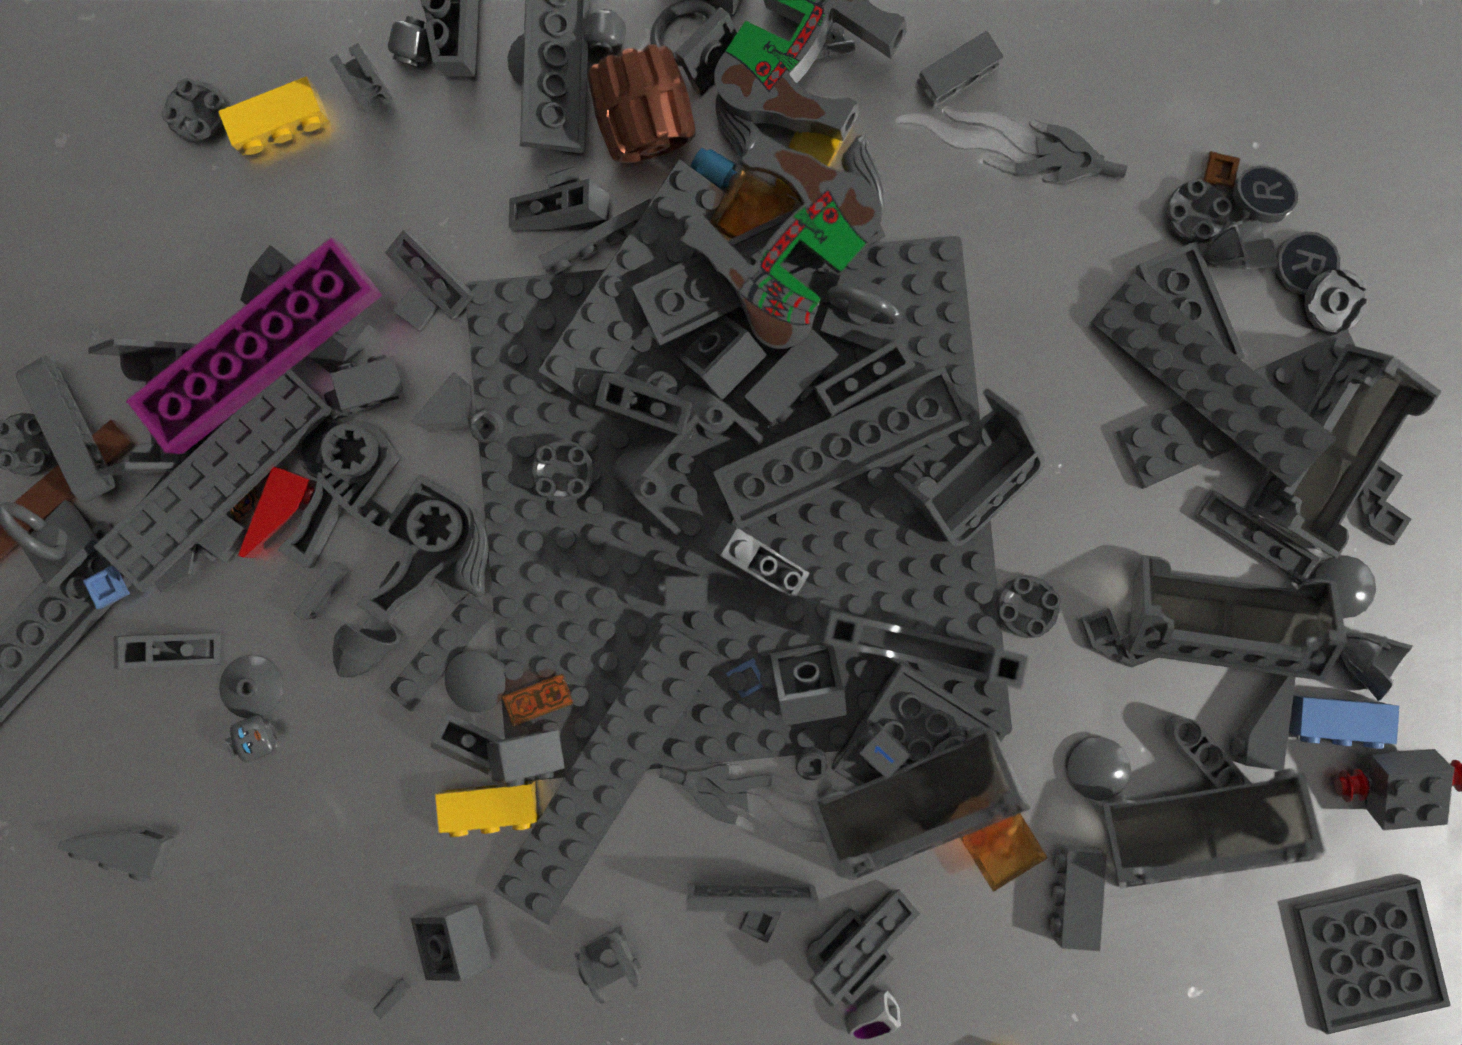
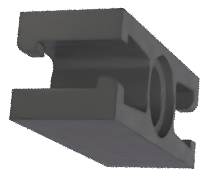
[917,31,1004,108]
[330,43,393,113]

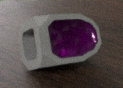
[845,991,901,1041]

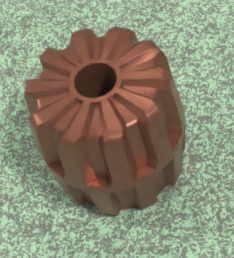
[587,44,696,163]

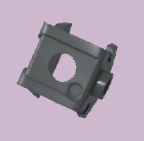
[575,927,642,1004]

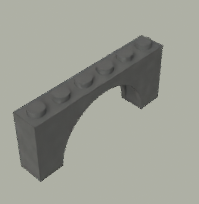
[819,610,1028,689]

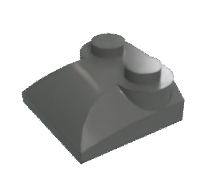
[805,910,894,1005]

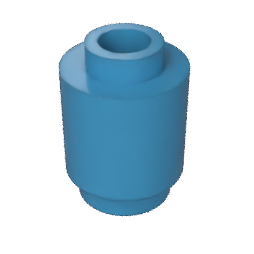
[690,148,739,191]

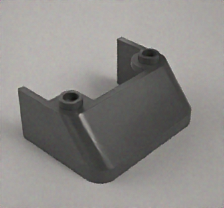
[88,338,212,476]
[613,384,763,536]
[893,388,1045,547]

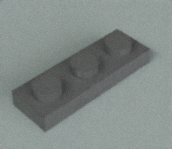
[385,229,475,319]

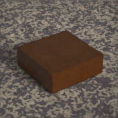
[1201,151,1240,191]

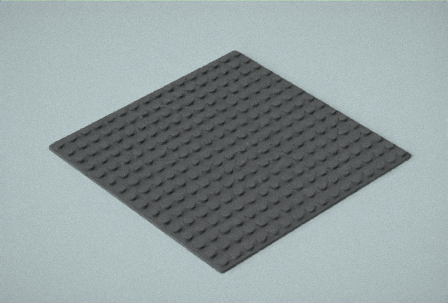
[465,236,1012,781]

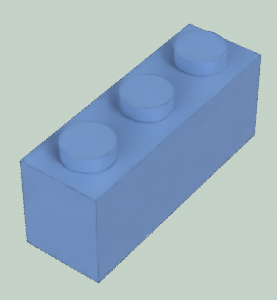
[1289,695,1399,749]

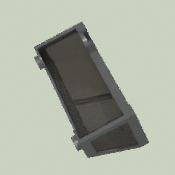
[1246,344,1441,559]
[1129,555,1347,681]
[811,725,1031,880]
[1103,769,1325,889]

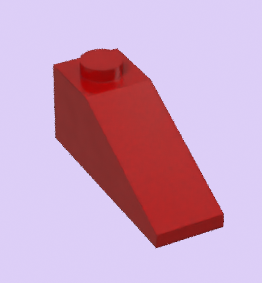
[238,466,317,558]

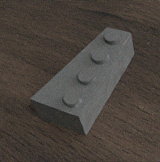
[421,0,479,76]

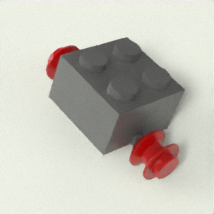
[1334,749,1462,831]

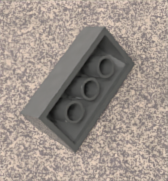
[240,245,377,373]

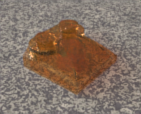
[709,168,795,239]
[960,813,1048,892]

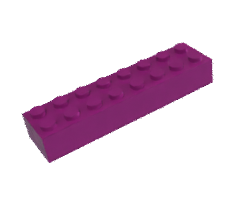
[126,238,382,454]

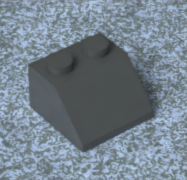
[671,315,766,400]
[770,644,847,726]
[410,904,492,981]

